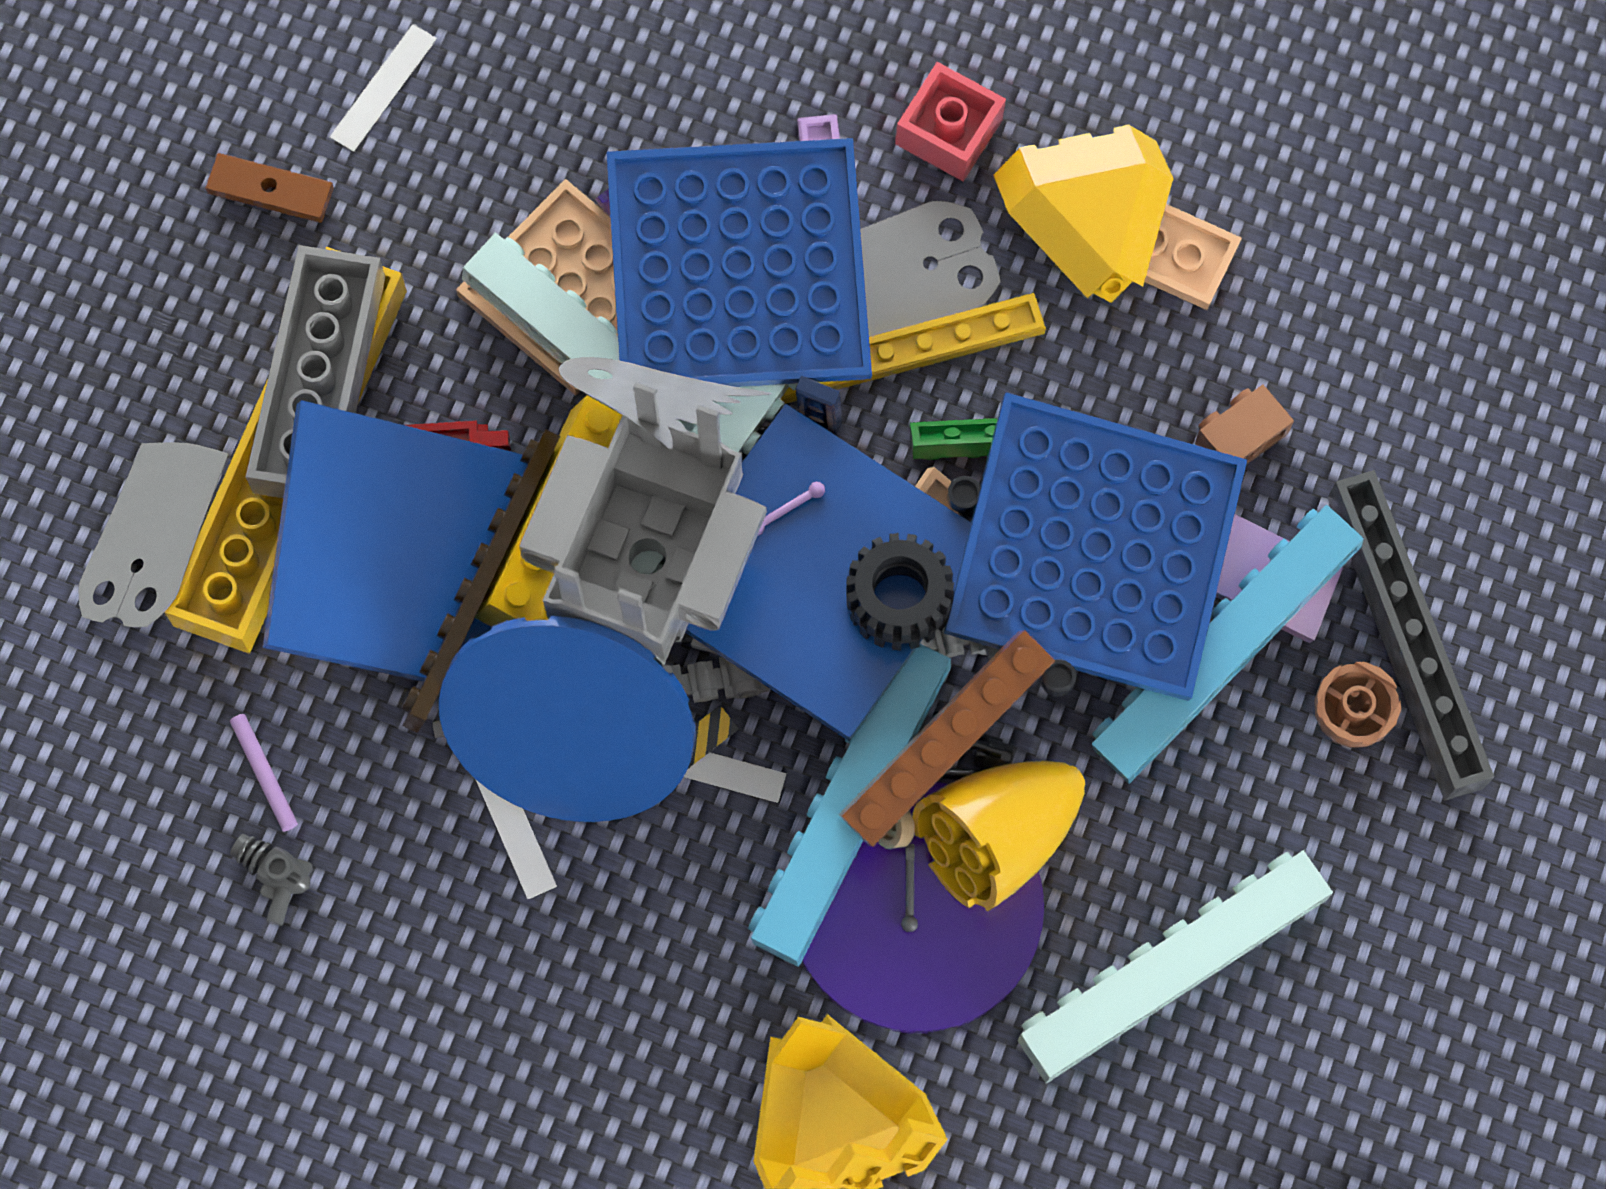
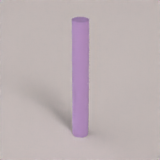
[230,714,298,831]

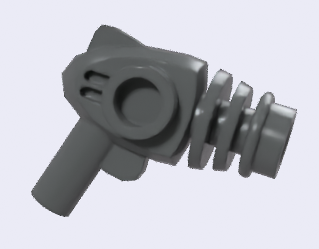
[230,833,313,926]

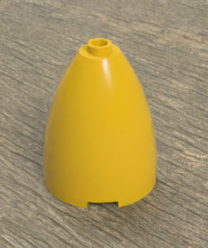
[913,761,1085,911]

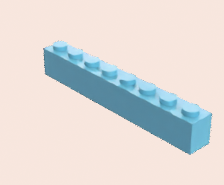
[1092,504,1364,784]
[748,644,951,967]

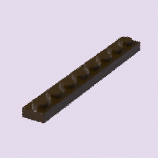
[401,429,560,733]

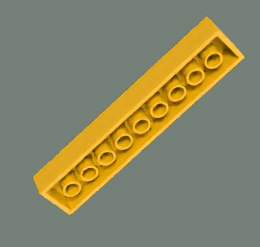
[165,247,407,654]

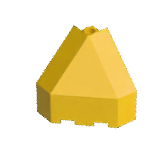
[993,125,1173,303]
[753,1014,948,1189]

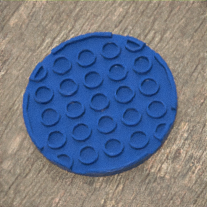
[439,616,696,822]

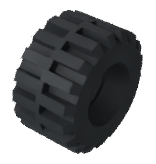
[846,533,954,651]

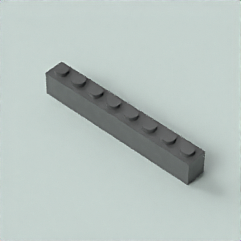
[1327,470,1495,801]

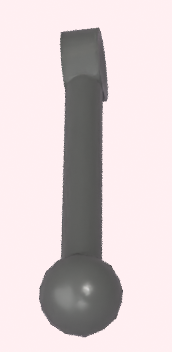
[901,844,918,932]

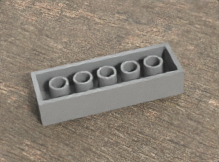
[246,245,386,498]

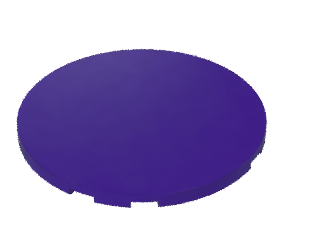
[802,782,1044,1033]

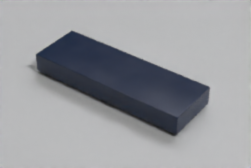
[796,376,842,435]

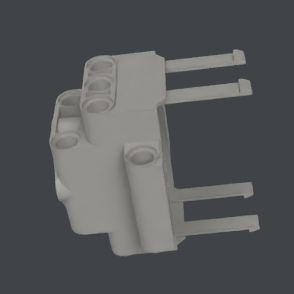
[519,382,767,667]

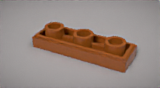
[205,153,334,223]

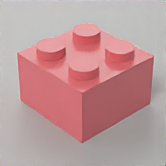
[895,62,1006,182]

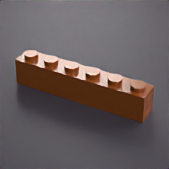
[838,630,1055,847]

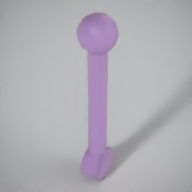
[758,482,825,536]

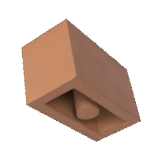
[1194,384,1294,465]

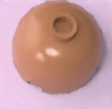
[1314,662,1401,748]

